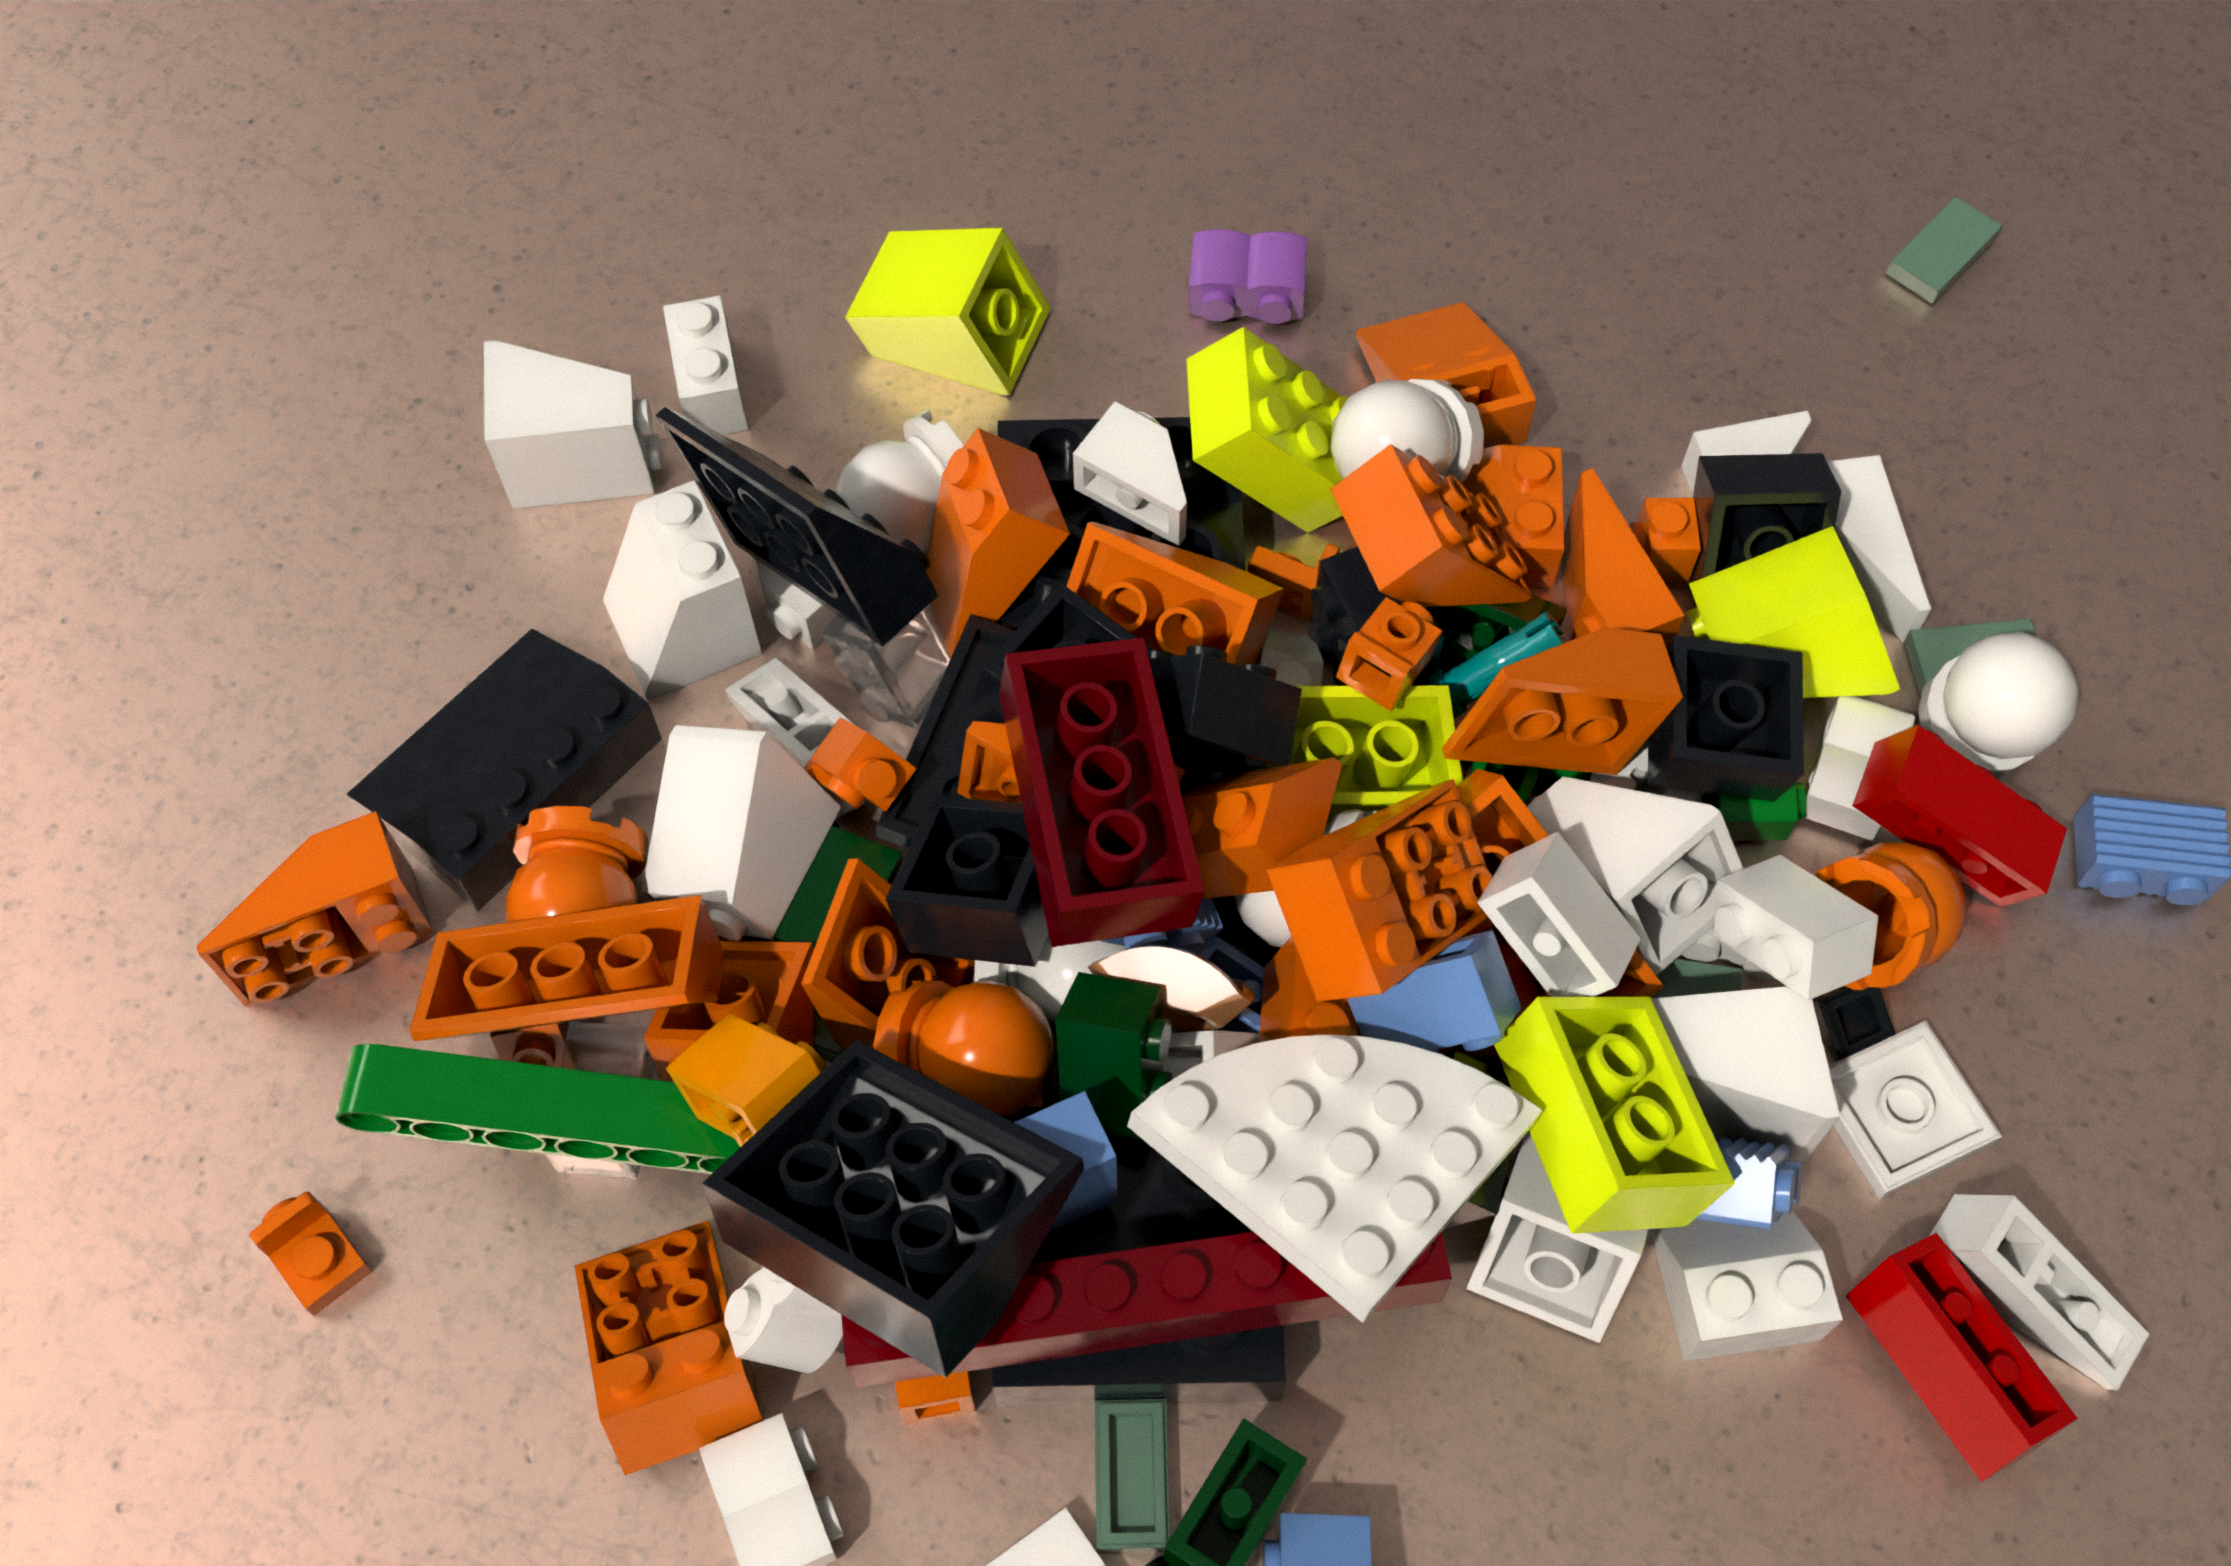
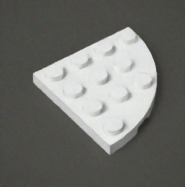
[1127,1034,1543,1323]

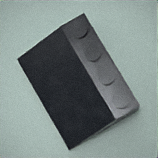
[655,407,939,647]
[346,629,662,912]
[702,1040,1084,1378]

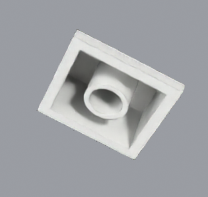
[1650,1210,1843,1362]

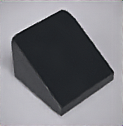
[1812,986,1896,1062]

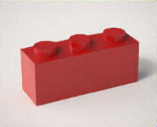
[1852,725,2067,907]
[1846,1232,2078,1482]

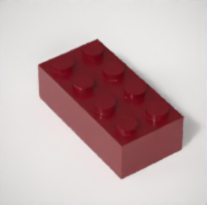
[999,637,1205,947]

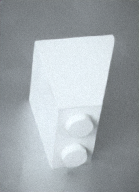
[483,340,664,509]
[603,480,762,701]
[642,725,841,941]
[1527,776,1743,976]
[1651,986,1840,1162]
[1466,1131,1649,1343]

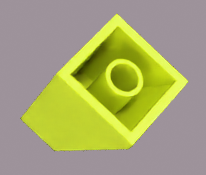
[845,227,1051,395]
[1686,526,1901,698]

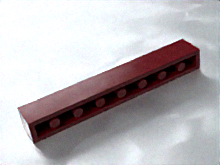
[841,1232,1452,1387]

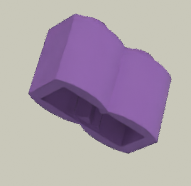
[1189,229,1308,324]

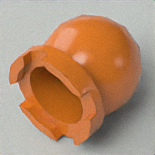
[504,806,649,923]
[1814,843,1968,990]
[873,980,1055,1117]

